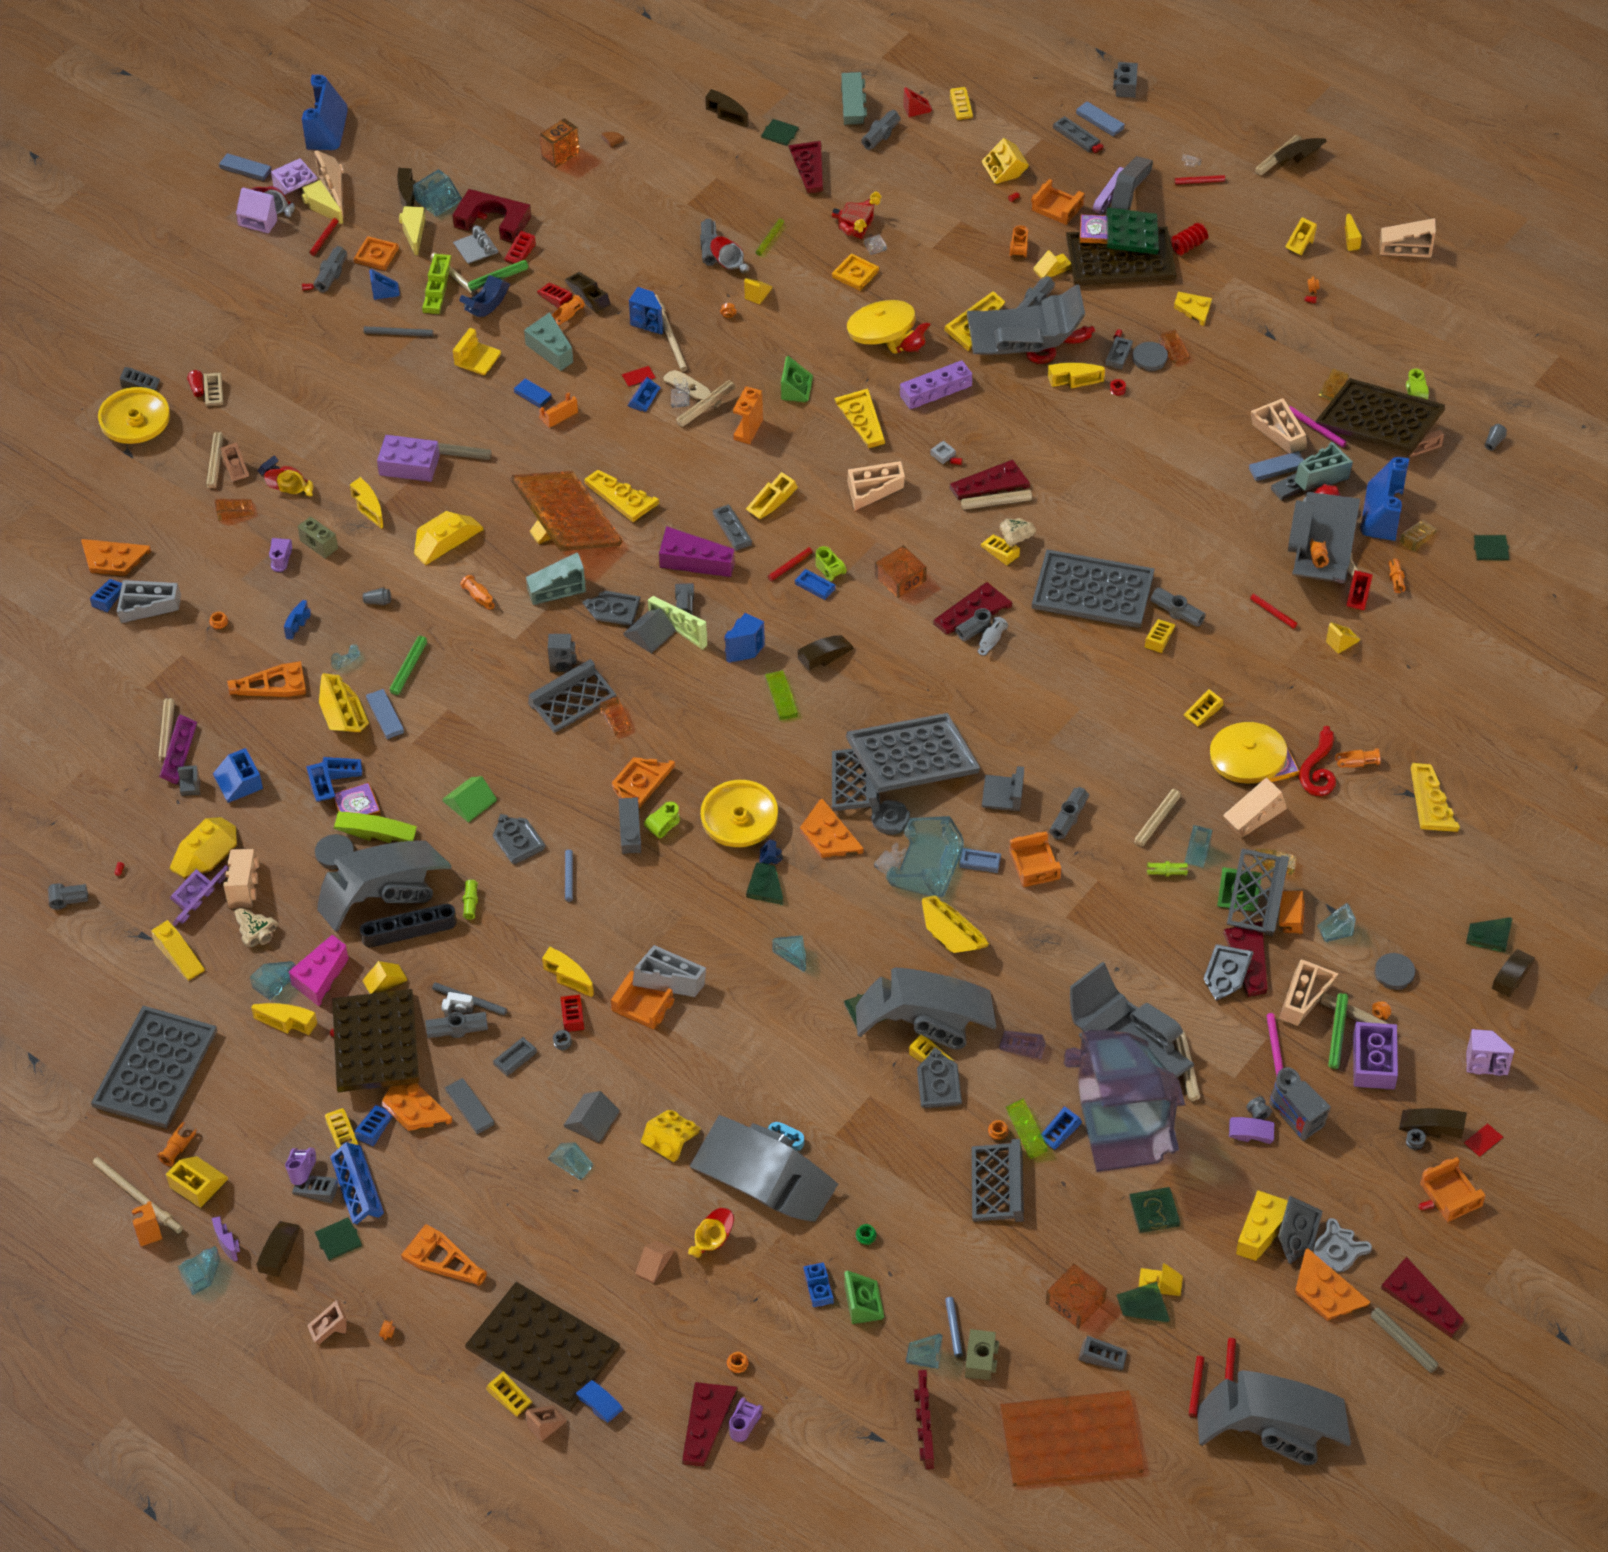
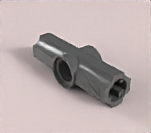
[861,110,901,150]
[700,219,717,266]
[314,246,348,292]
[1017,276,1055,308]
[1151,587,1206,627]
[1049,787,1089,840]
[425,1012,488,1038]

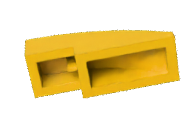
[1048,363,1105,388]
[746,472,798,519]
[349,477,384,529]
[542,947,594,997]
[251,1003,318,1035]

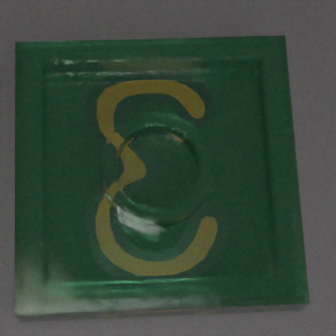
[1129,1187,1180,1233]

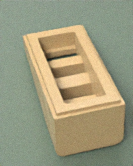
[203,373,224,406]

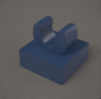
[257,455,280,476]
[759,839,782,867]

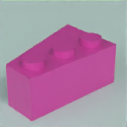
[289,935,349,1006]

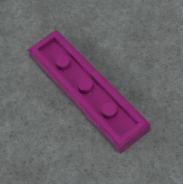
[159,714,197,785]

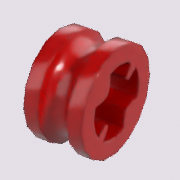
[1110,379,1126,396]

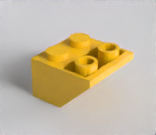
[981,138,1029,184]
[166,1156,228,1208]

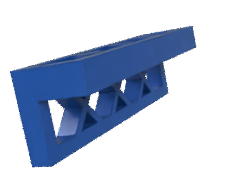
[330,1142,384,1224]

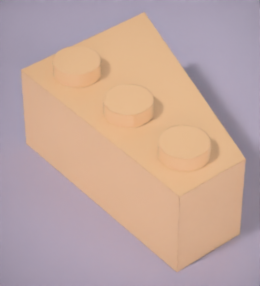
[1379,218,1436,257]
[1251,398,1307,454]
[847,461,905,511]
[1223,778,1288,838]
[223,849,259,909]

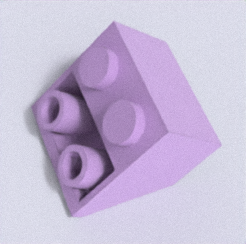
[271,158,317,194]
[236,188,277,233]
[1466,1029,1514,1076]

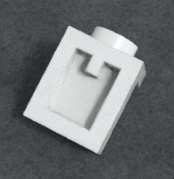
[442,992,474,1017]

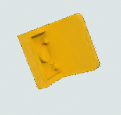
[641,1110,700,1162]

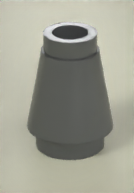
[1484,424,1507,451]
[363,587,391,605]

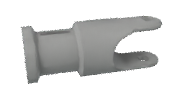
[978,617,1008,656]

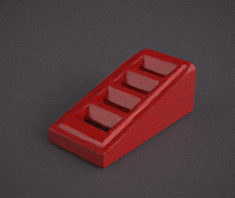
[504,231,536,264]
[537,282,573,308]
[560,994,584,1032]

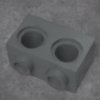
[1113,62,1138,98]
[548,634,577,672]

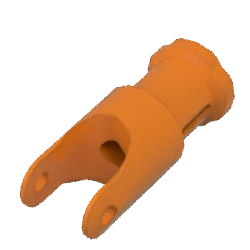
[552,295,585,326]
[1310,538,1329,568]
[460,575,495,610]
[1335,748,1381,768]
[157,1122,197,1166]

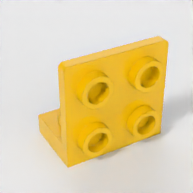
[453,328,501,375]

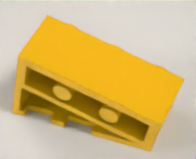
[1236,1190,1288,1261]

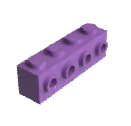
[900,360,972,409]

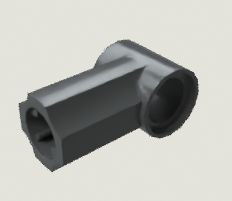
[675,583,694,615]
[956,608,991,641]
[48,883,88,910]

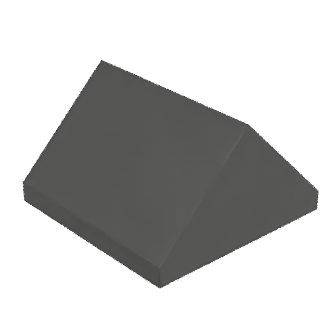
[623,608,676,654]
[564,1091,620,1143]

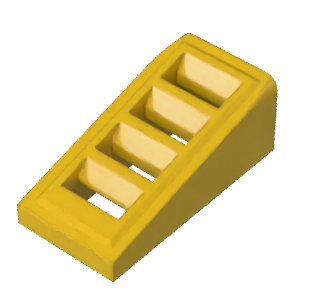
[950,87,973,120]
[1345,214,1362,251]
[981,534,1020,566]
[1145,619,1175,653]
[1183,689,1224,727]
[909,1035,954,1063]
[325,1108,358,1149]
[486,1371,533,1417]

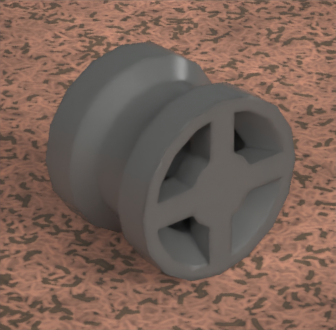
[1246,1096,1272,1120]

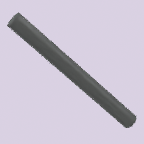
[364,326,433,337]
[432,982,507,1016]

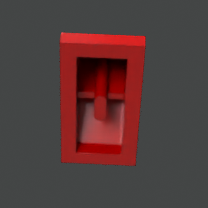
[903,87,933,117]
[1346,570,1373,610]

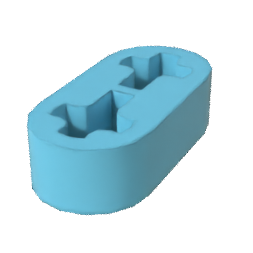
[768,1122,804,1151]

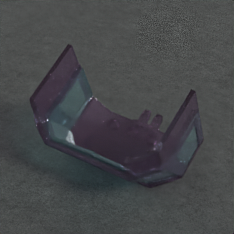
[1064,1030,1185,1172]

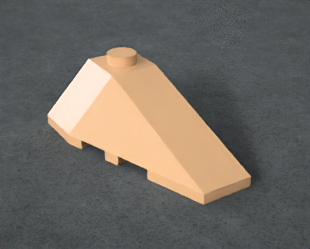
[314,150,344,218]

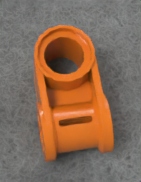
[1010,225,1028,258]

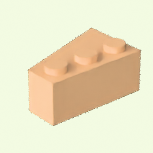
[1279,959,1338,1026]

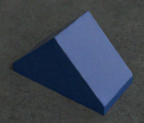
[369,269,400,300]
[306,762,335,802]

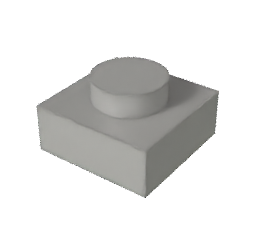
[930,441,956,464]

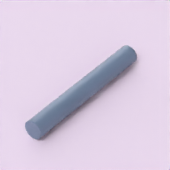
[565,850,573,902]
[945,1297,963,1358]

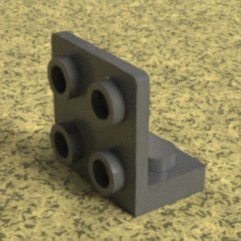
[982,766,1025,811]

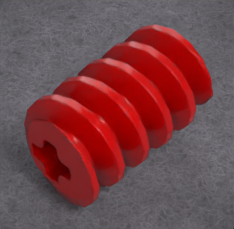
[1171,222,1209,256]

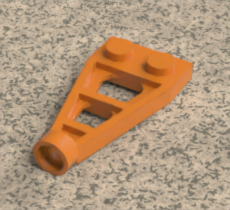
[227,661,306,697]
[401,1224,487,1286]

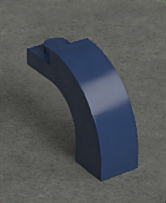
[459,275,510,317]

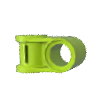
[1406,368,1429,400]
[815,546,847,582]
[644,802,680,839]

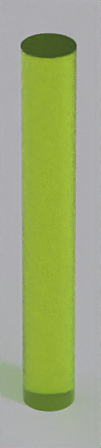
[755,218,784,256]

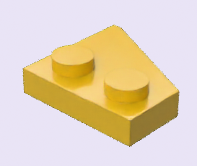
[1174,292,1212,326]

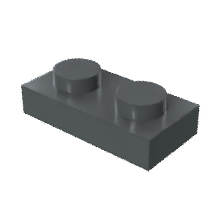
[1105,337,1133,369]

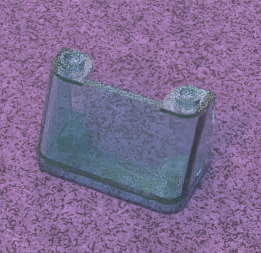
[886,816,964,897]

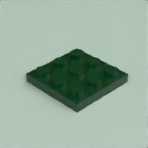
[1106,207,1159,254]

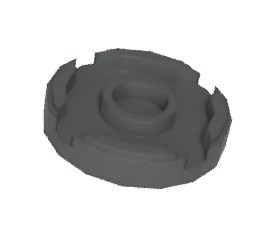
[1133,342,1168,371]
[871,800,910,835]
[315,834,354,869]
[1374,953,1415,990]

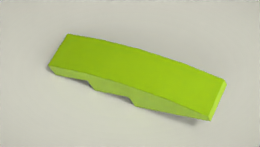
[422,254,451,314]
[333,811,417,843]

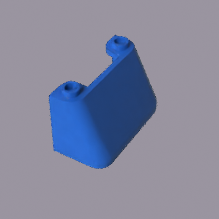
[302,75,348,150]
[1360,457,1409,541]

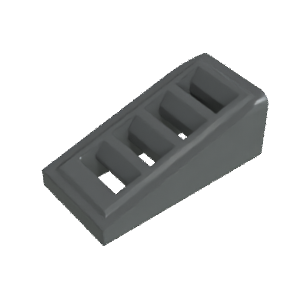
[120,367,160,391]
[292,1176,339,1203]
[1078,1336,1128,1370]

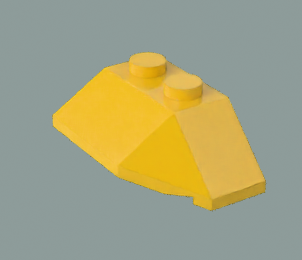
[414,511,483,566]
[319,673,369,732]
[169,817,237,879]
[922,895,989,953]

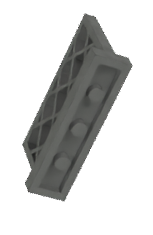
[528,659,616,733]
[832,749,880,811]
[1226,848,1289,936]
[972,1139,1024,1222]

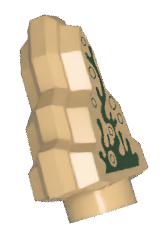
[999,518,1036,547]
[235,907,278,947]

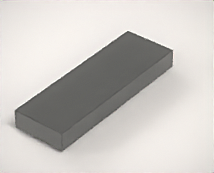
[1053,116,1101,152]
[713,504,752,551]
[445,1078,494,1134]

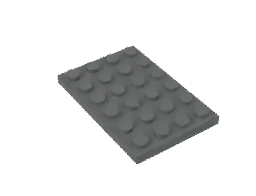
[1031,549,1155,628]
[846,713,980,793]
[91,1006,218,1129]

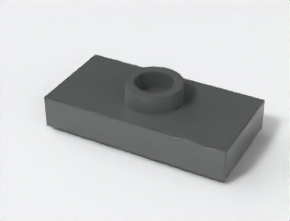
[1271,474,1303,501]

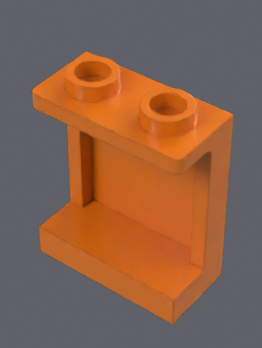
[1031,179,1085,225]
[733,386,763,444]
[1009,831,1061,888]
[611,970,674,1030]
[1420,1157,1486,1222]

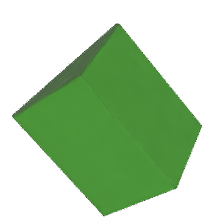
[781,356,813,402]
[442,776,497,823]
[1217,867,1262,912]
[844,1270,885,1324]

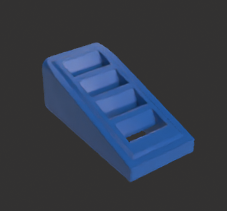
[90,579,122,612]
[322,757,362,780]
[354,1105,393,1146]
[1038,1106,1082,1150]

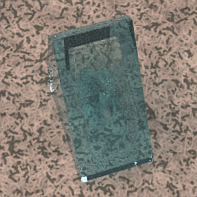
[1184,825,1213,867]
[1317,903,1356,942]
[772,935,806,972]
[548,1143,593,1180]
[905,1333,943,1369]

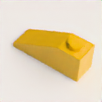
[151,920,205,981]

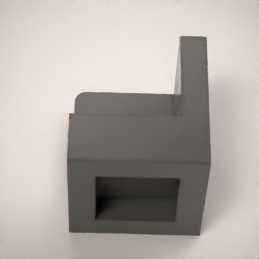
[178,765,200,796]

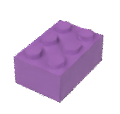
[377,435,440,482]
[1353,1022,1398,1089]

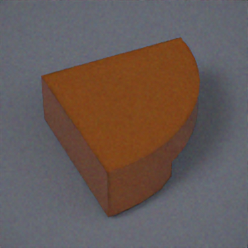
[601,132,624,147]

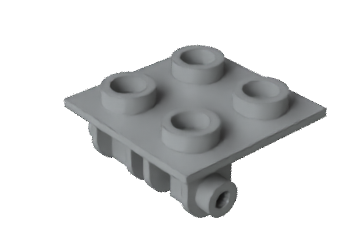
[453,226,499,264]

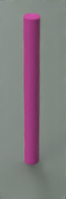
[1289,406,1347,448]
[1266,1013,1283,1077]

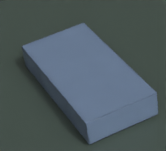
[959,848,1001,873]

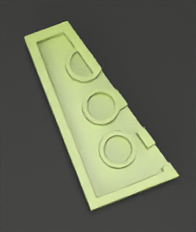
[648,596,707,650]

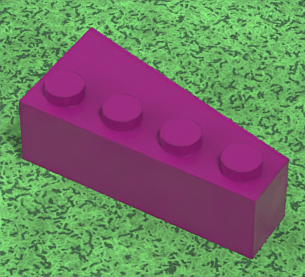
[659,526,735,577]

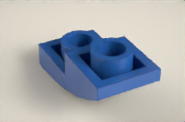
[284,600,311,640]
[803,1262,834,1307]
[576,1380,624,1423]

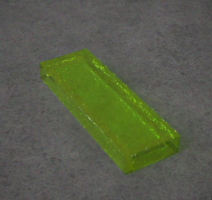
[765,670,798,721]
[1005,1098,1049,1160]

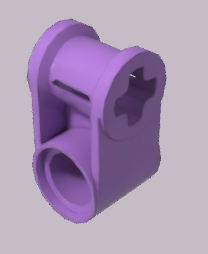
[269,538,292,572]
[285,1148,316,1185]
[729,1397,763,1442]

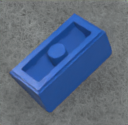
[627,377,661,412]

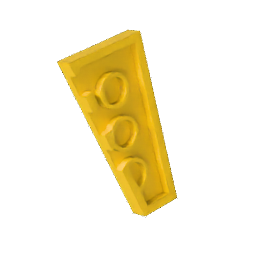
[944,291,1005,352]
[834,389,885,449]
[584,470,660,522]
[1410,763,1460,832]

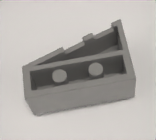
[117,580,181,623]
[633,945,706,997]

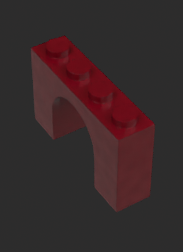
[452,189,532,243]

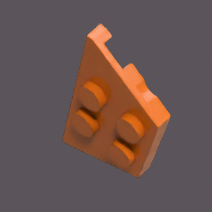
[81,539,151,576]
[612,757,675,809]
[800,799,864,858]
[382,1083,452,1131]
[1294,1248,1370,1321]

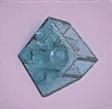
[413,169,462,217]

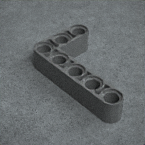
[1111,156,1153,210]

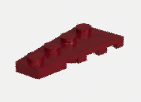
[788,140,824,194]
[950,459,1030,500]
[933,582,1012,635]
[1223,921,1268,997]
[1381,1256,1465,1338]
[914,1369,934,1469]
[682,1382,738,1467]

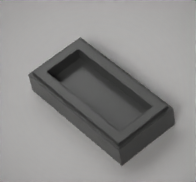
[493,1037,537,1077]

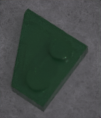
[746,862,784,905]
[1466,917,1512,953]
[1116,1282,1170,1322]

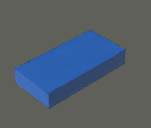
[514,378,552,408]
[795,569,835,600]

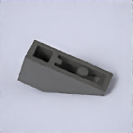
[619,797,641,854]

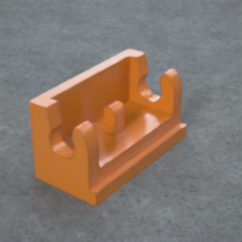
[539,393,578,428]
[1279,890,1305,934]
[132,1201,163,1247]

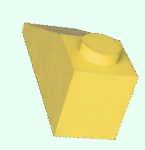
[301,180,343,224]
[399,206,426,255]

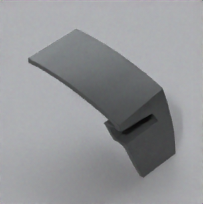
[967,285,1085,355]
[1288,492,1360,583]
[317,841,452,932]
[1070,962,1194,1097]
[856,967,996,1049]
[689,1115,839,1222]
[1197,1370,1351,1465]

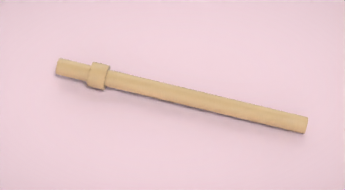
[655,294,688,372]
[93,1157,183,1234]

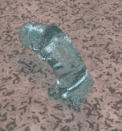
[331,644,360,670]

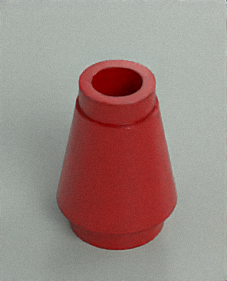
[187,370,204,397]

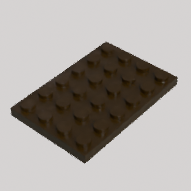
[1066,226,1177,285]
[1316,378,1445,454]
[332,989,420,1093]
[465,1282,620,1412]

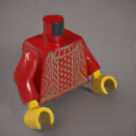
[832,192,882,239]

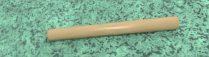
[431,252,477,295]

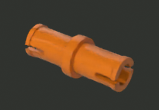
[1388,559,1406,593]

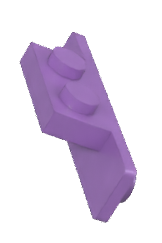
[170,865,228,926]

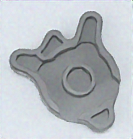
[1314,1218,1372,1272]

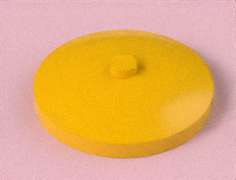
[847,300,916,344]
[98,387,170,444]
[1210,722,1287,784]
[701,780,778,847]

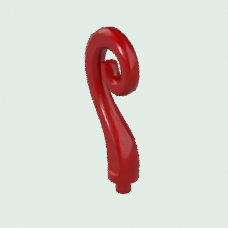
[1026,326,1095,364]
[1299,726,1336,797]

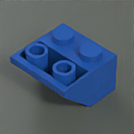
[629,287,663,335]
[724,613,765,663]
[213,748,263,803]

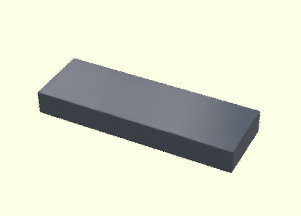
[1076,101,1125,137]
[219,153,272,181]
[1249,451,1304,481]
[366,689,404,739]

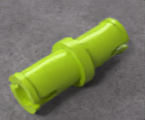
[1147,861,1188,877]
[462,880,478,920]

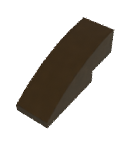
[705,89,749,127]
[1274,138,1327,166]
[397,168,417,208]
[565,272,611,312]
[798,635,854,671]
[1492,949,1535,997]
[1399,1108,1467,1138]
[256,1221,300,1277]

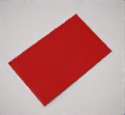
[621,366,656,387]
[1464,1123,1503,1157]

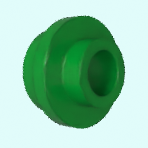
[856,1224,877,1245]

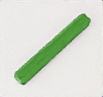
[468,260,529,291]
[390,635,427,695]
[1328,993,1348,1069]

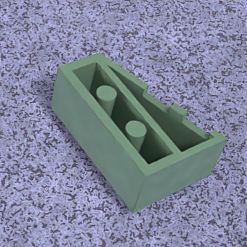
[841,72,867,125]
[524,312,573,371]
[1295,442,1353,491]
[526,552,586,605]

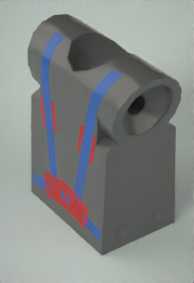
[1269,1067,1331,1141]

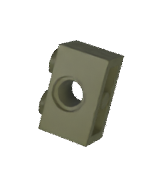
[297,516,338,559]
[965,1329,999,1381]

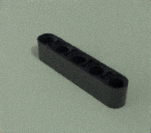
[360,904,457,948]

